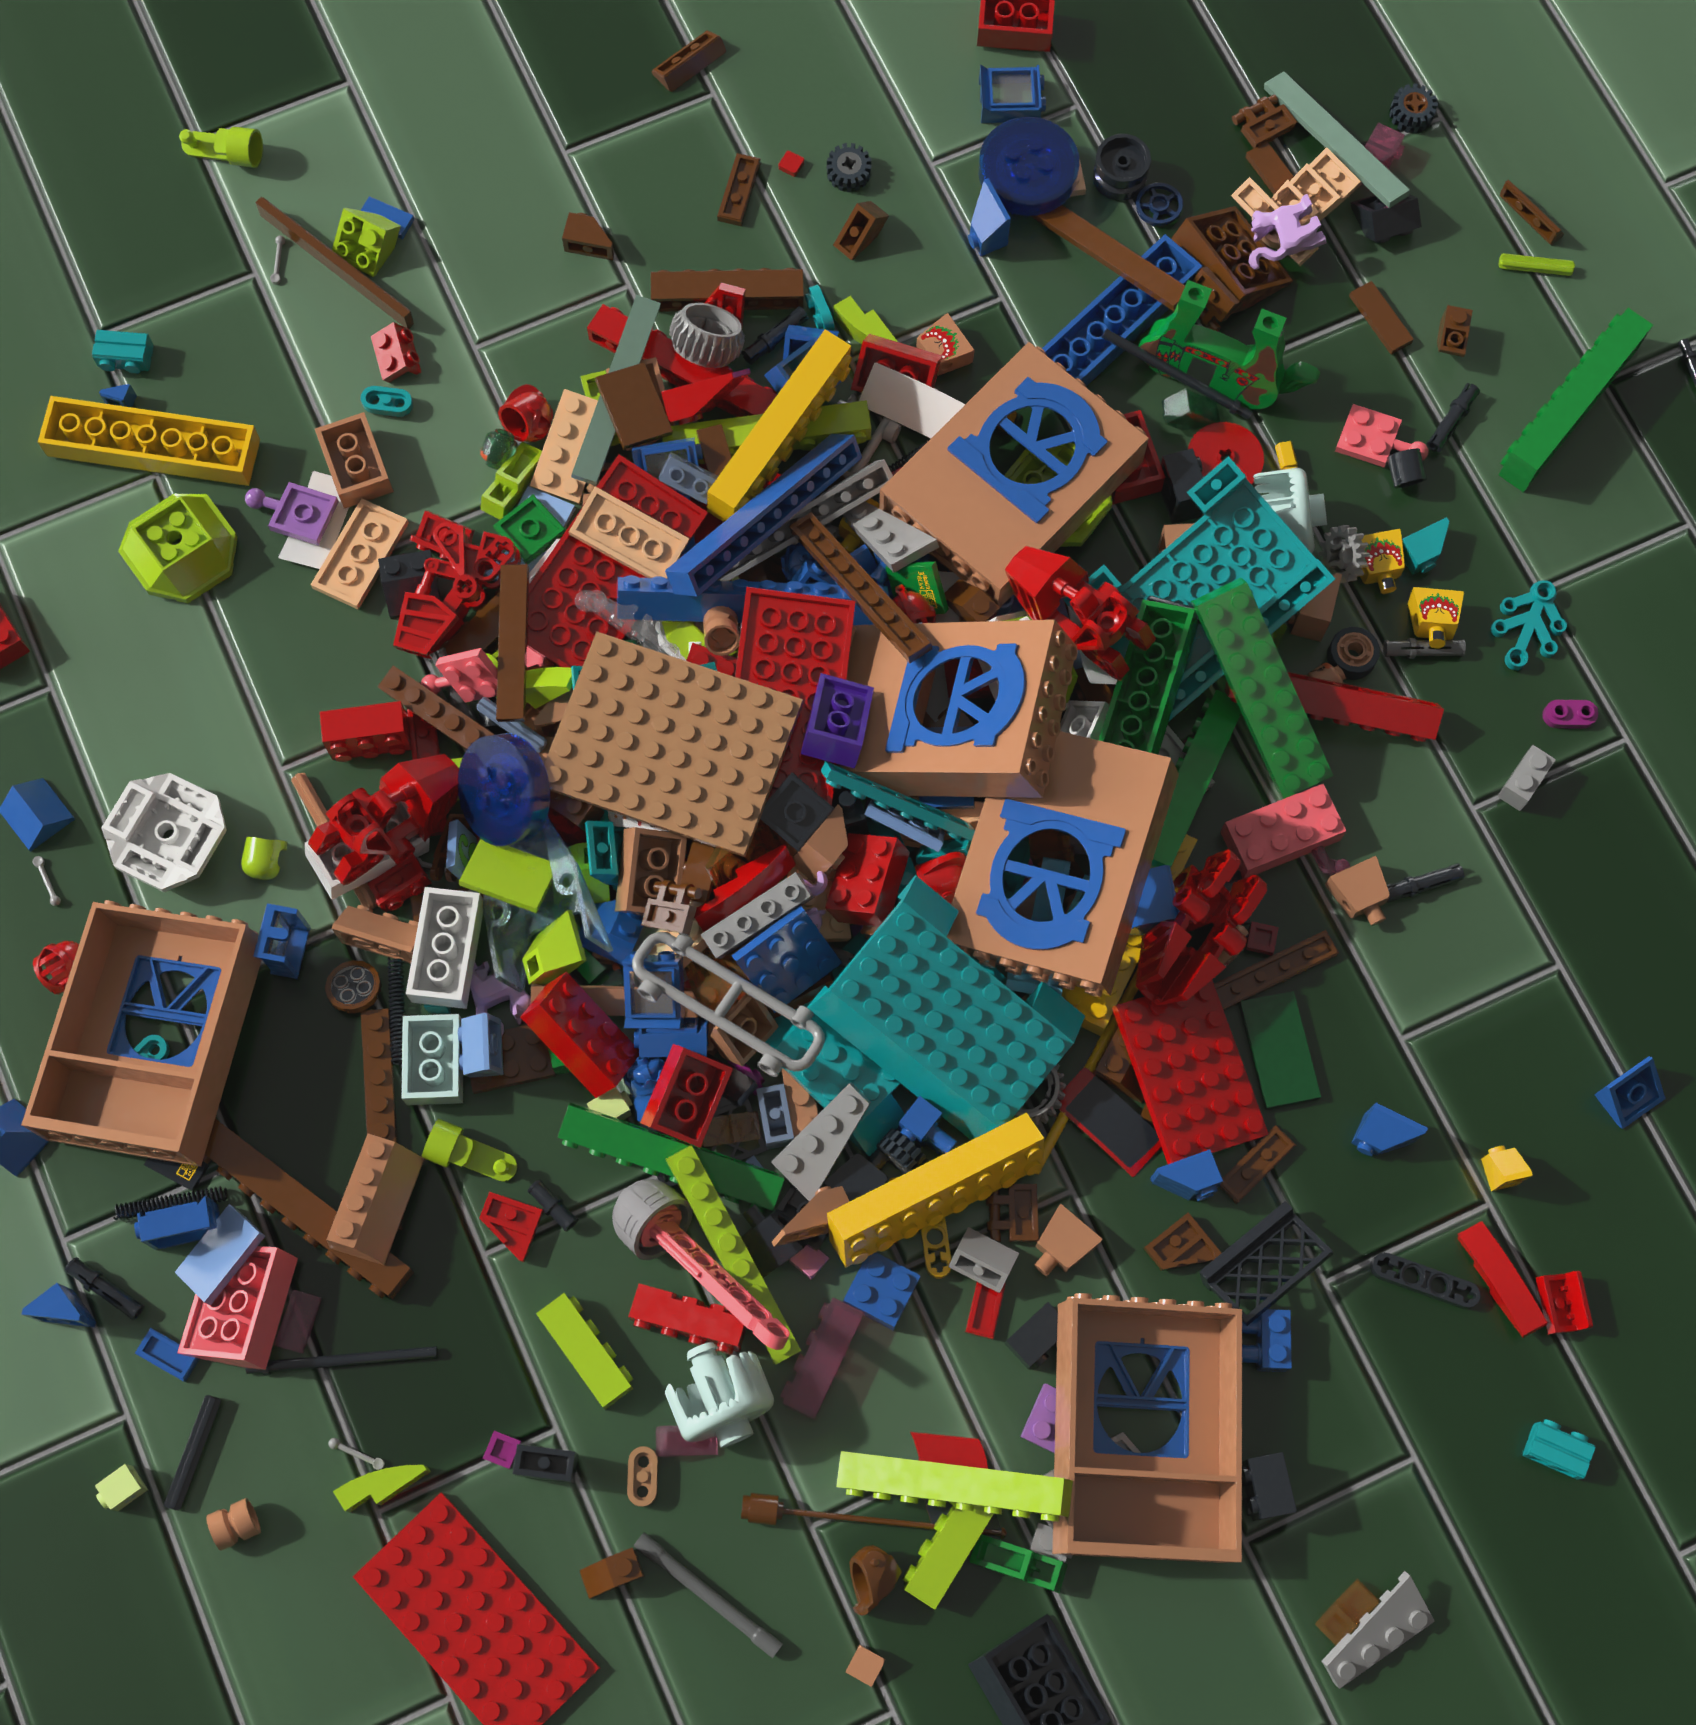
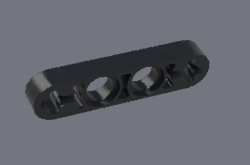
[1370,1252,1481,1309]

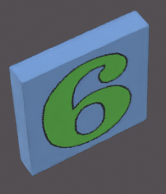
[446,820,479,893]

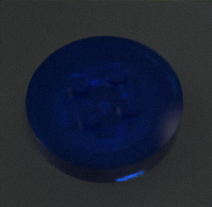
[978,117,1080,215]
[458,733,550,846]

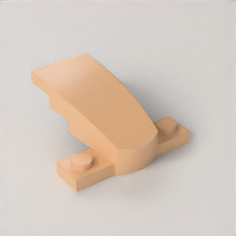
[1231,147,1362,266]

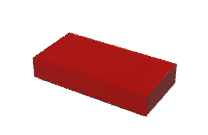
[965,1282,1006,1340]

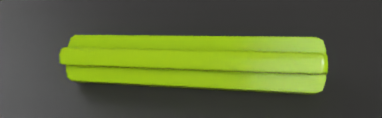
[1499,253,1575,276]

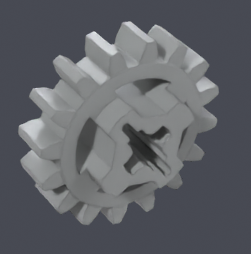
[1318,525,1370,583]

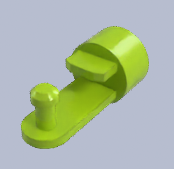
[179,127,263,168]
[422,1118,517,1181]

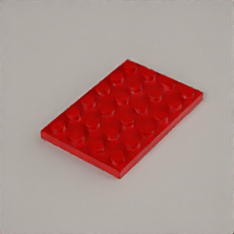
[1112,980,1269,1164]

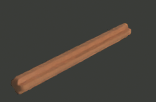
[291,773,377,909]

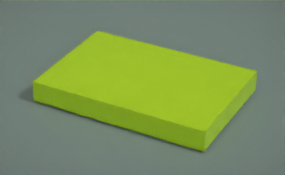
[459,837,558,913]

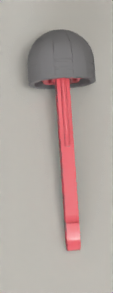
[612,1179,790,1350]

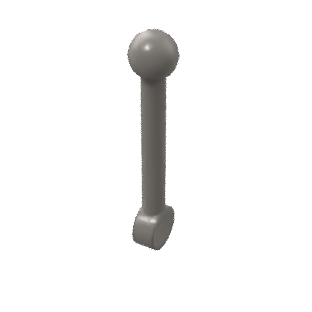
[270,235,285,285]
[32,856,61,906]
[328,1438,385,1470]

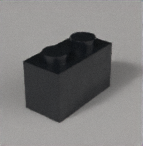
[1004,1302,1058,1369]
[512,1444,579,1484]

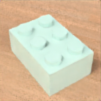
[402,1014,463,1105]

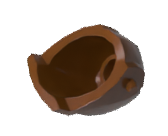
[849,1545,902,1616]

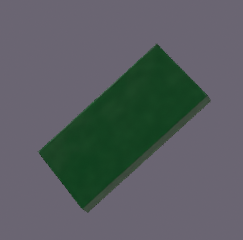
[1239,991,1321,1109]

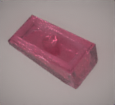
[656,1426,718,1457]

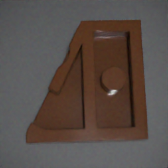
[1143,1212,1221,1271]

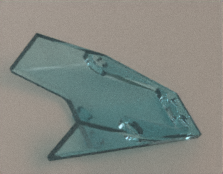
[483,803,613,992]

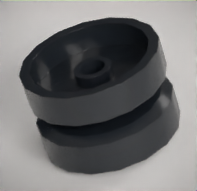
[1093,134,1151,201]

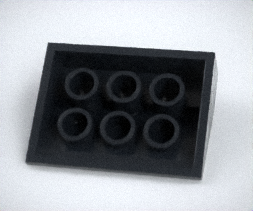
[968,1613,1111,1725]

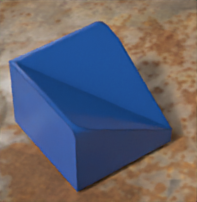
[99,384,137,408]

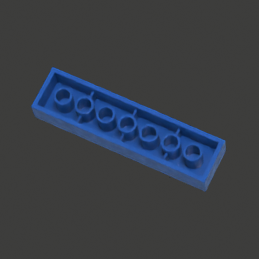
[1042,234,1202,386]

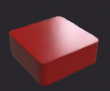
[778,150,804,177]

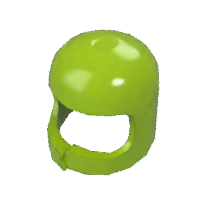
[241,837,288,880]

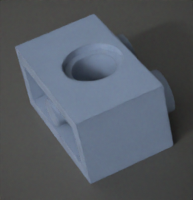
[659,452,718,504]
[756,1084,794,1150]

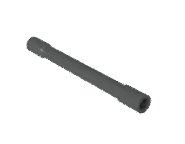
[634,1532,783,1658]

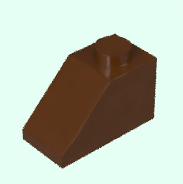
[833,201,889,260]
[562,212,614,261]
[944,579,1000,622]
[579,1547,645,1599]

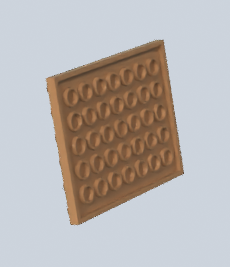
[536,632,804,857]

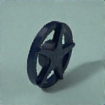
[1136,183,1183,226]

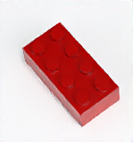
[520,971,639,1098]

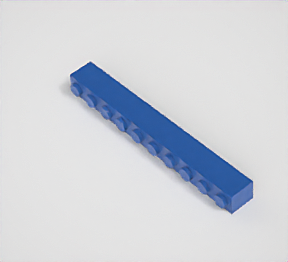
[665,434,862,597]
[617,575,889,625]

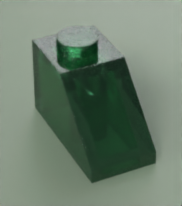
[1161,388,1220,430]

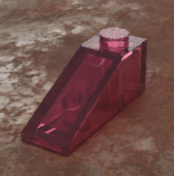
[1359,122,1405,187]

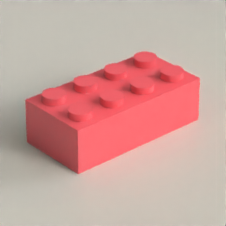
[1220,784,1346,879]

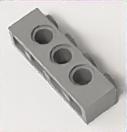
[701,872,815,959]

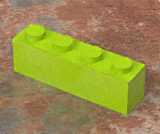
[536,1293,633,1410]
[902,1502,993,1610]

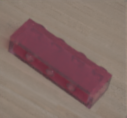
[781,1298,864,1421]

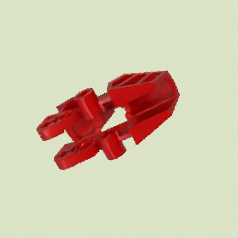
[393,522,521,660]
[1005,546,1156,681]
[308,754,465,886]
[1135,849,1267,1005]

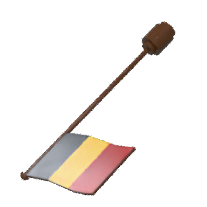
[741,1432,1007,1539]

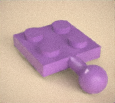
[245,482,339,545]
[1020,1383,1056,1454]

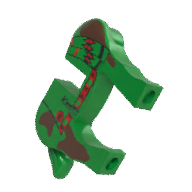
[1138,280,1320,409]

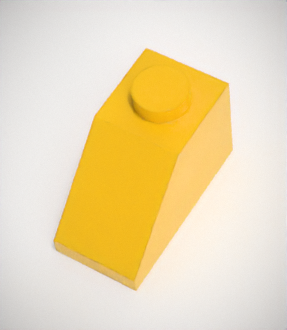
[1481,1146,1533,1191]

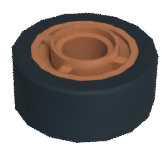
[1327,627,1380,680]

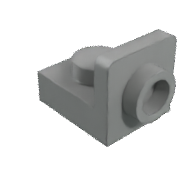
[1030,1523,1073,1563]

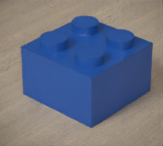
[843,1253,921,1331]

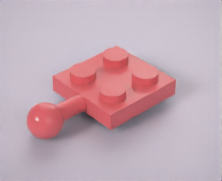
[1335,404,1428,467]
[421,648,498,703]

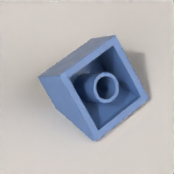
[458,1013,503,1078]

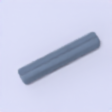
[476,697,547,753]

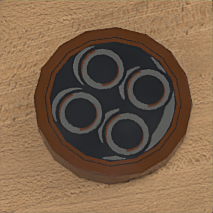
[325,960,382,1014]

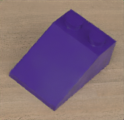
[801,673,874,769]

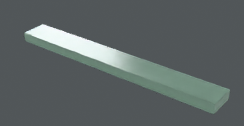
[1264,71,1410,208]
[571,295,661,486]

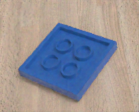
[732,905,842,1013]

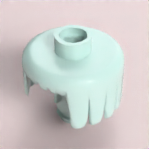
[1253,468,1327,553]
[665,1342,774,1448]

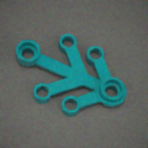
[1490,580,1567,670]

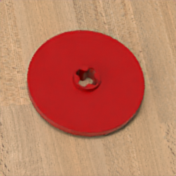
[1187,422,1264,485]

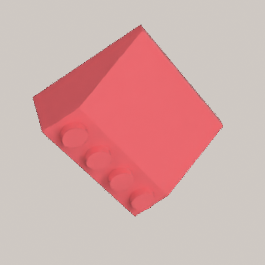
[178,1246,298,1370]

